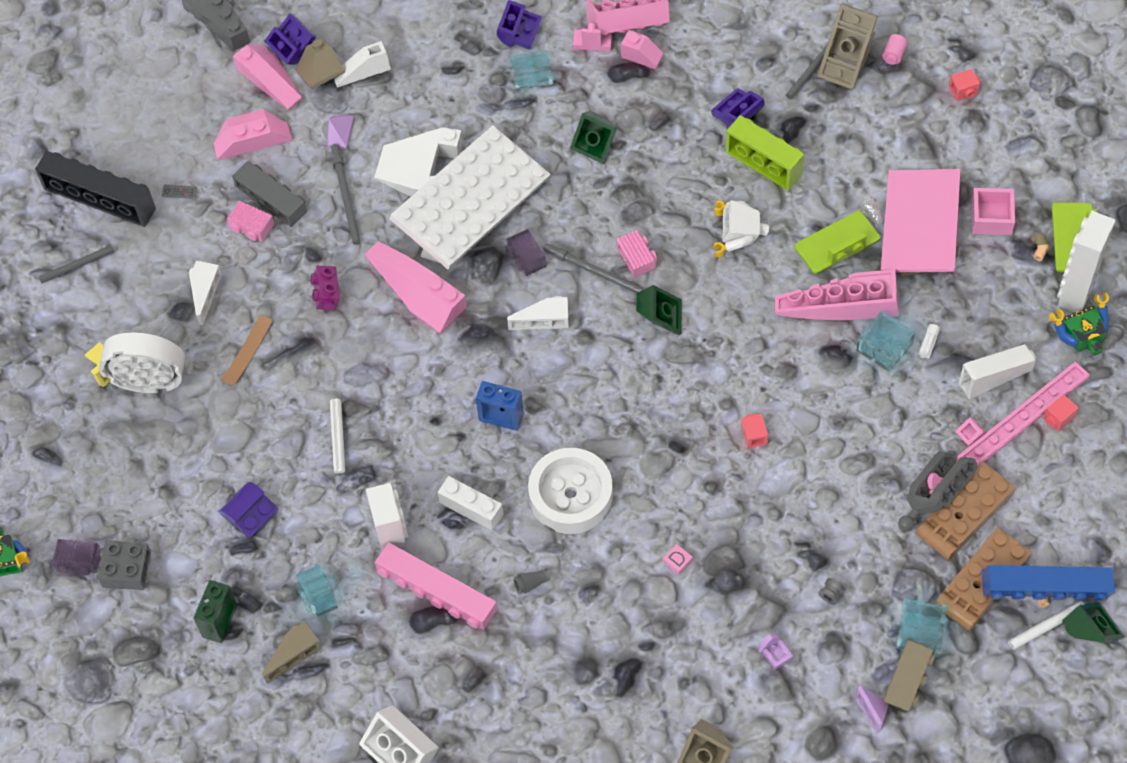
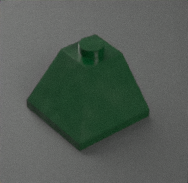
[570,111,617,164]
[636,285,682,335]
[1062,602,1125,643]

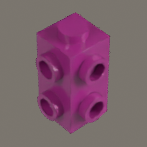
[310,265,340,311]

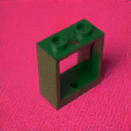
[193,580,238,643]

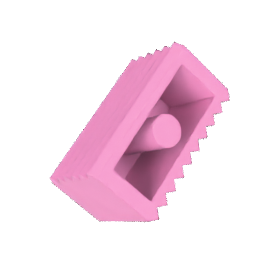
[227,201,274,242]
[617,230,657,278]

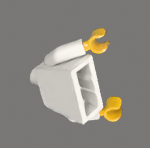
[713,200,769,258]

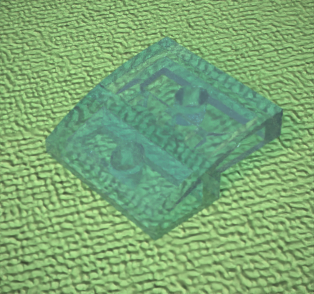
[510,50,553,90]

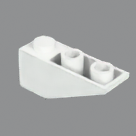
[333,41,391,87]

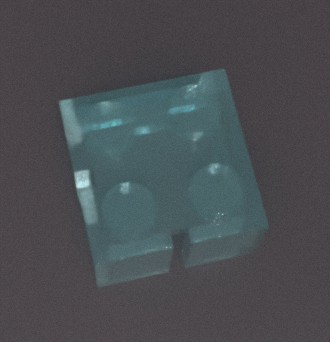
[856,311,915,372]
[896,599,947,655]

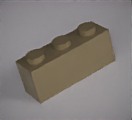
[884,638,935,711]

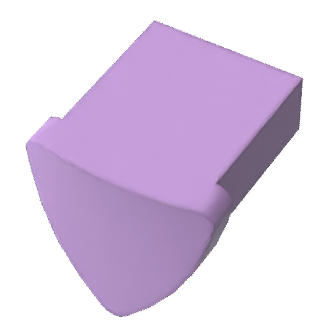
[758,633,793,670]

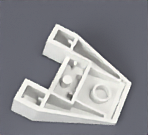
[375,127,463,197]

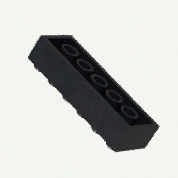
[35,150,156,227]

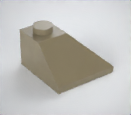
[296,38,345,89]
[677,719,733,763]

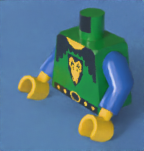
[1048,292,1109,356]
[0,528,31,576]

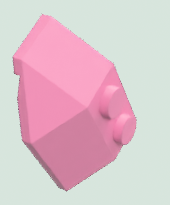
[213,109,292,161]

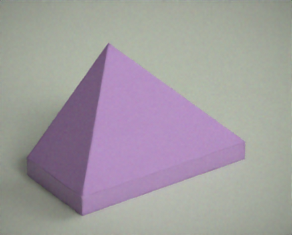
[328,114,354,149]
[856,686,889,733]

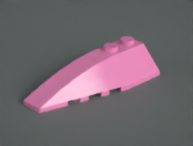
[365,241,467,334]
[775,269,899,320]

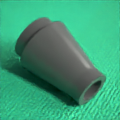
[513,570,547,594]

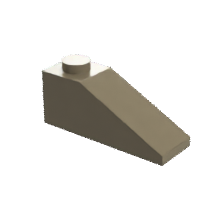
[262,621,322,684]

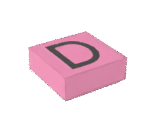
[663,544,693,574]

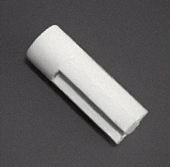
[918,324,940,359]

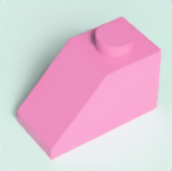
[621,30,664,69]

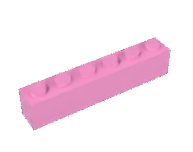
[375,542,497,630]

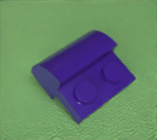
[496,0,542,50]
[264,13,317,65]
[711,88,765,129]
[218,481,279,539]

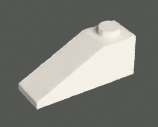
[189,261,222,325]
[507,296,569,330]

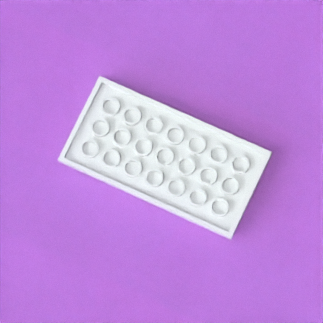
[389,125,550,269]

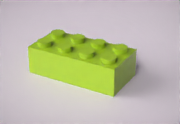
[725,115,804,191]

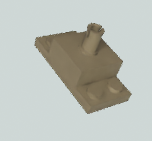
[817,3,878,89]

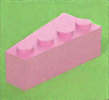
[586,0,670,36]

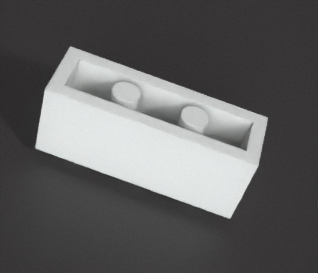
[437,476,504,531]

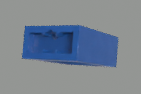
[476,381,524,431]

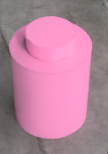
[882,34,908,65]

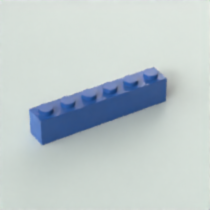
[981,565,1115,601]

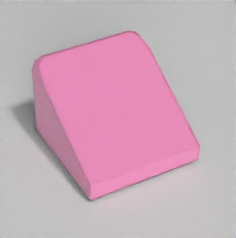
[955,417,987,446]

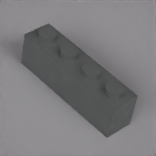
[232,161,307,227]

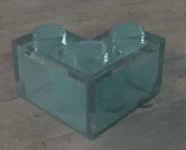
[295,565,338,618]

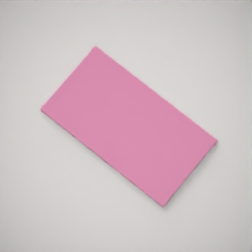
[881,169,960,272]

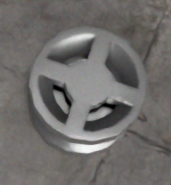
[818,578,845,605]

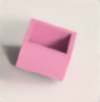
[971,188,1015,236]

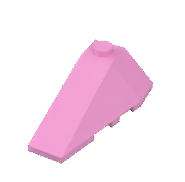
[233,45,302,111]

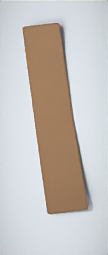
[221,315,273,386]

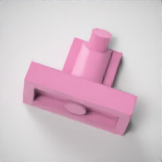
[573,23,612,51]

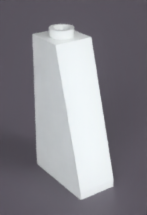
[959,344,1036,400]

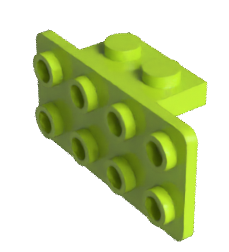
[1052,202,1096,272]
[794,211,880,274]

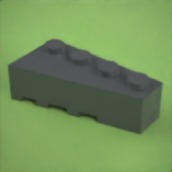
[181,0,250,51]

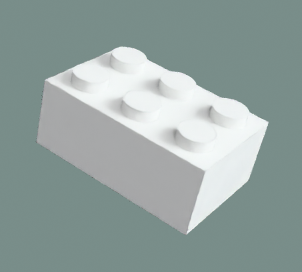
[366,483,409,551]

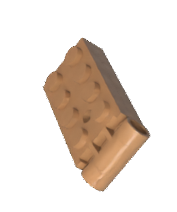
[915,462,1016,561]
[934,527,1032,632]

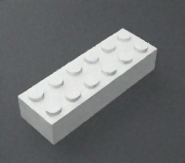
[1057,211,1115,312]

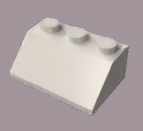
[359,705,439,763]

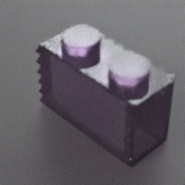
[505,229,547,276]
[52,539,101,576]

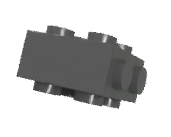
[96,540,151,590]

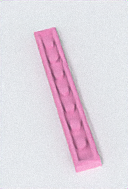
[956,361,1090,467]

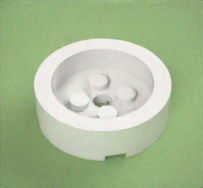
[99,333,185,393]
[528,448,613,534]

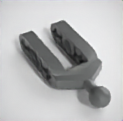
[898,451,977,532]

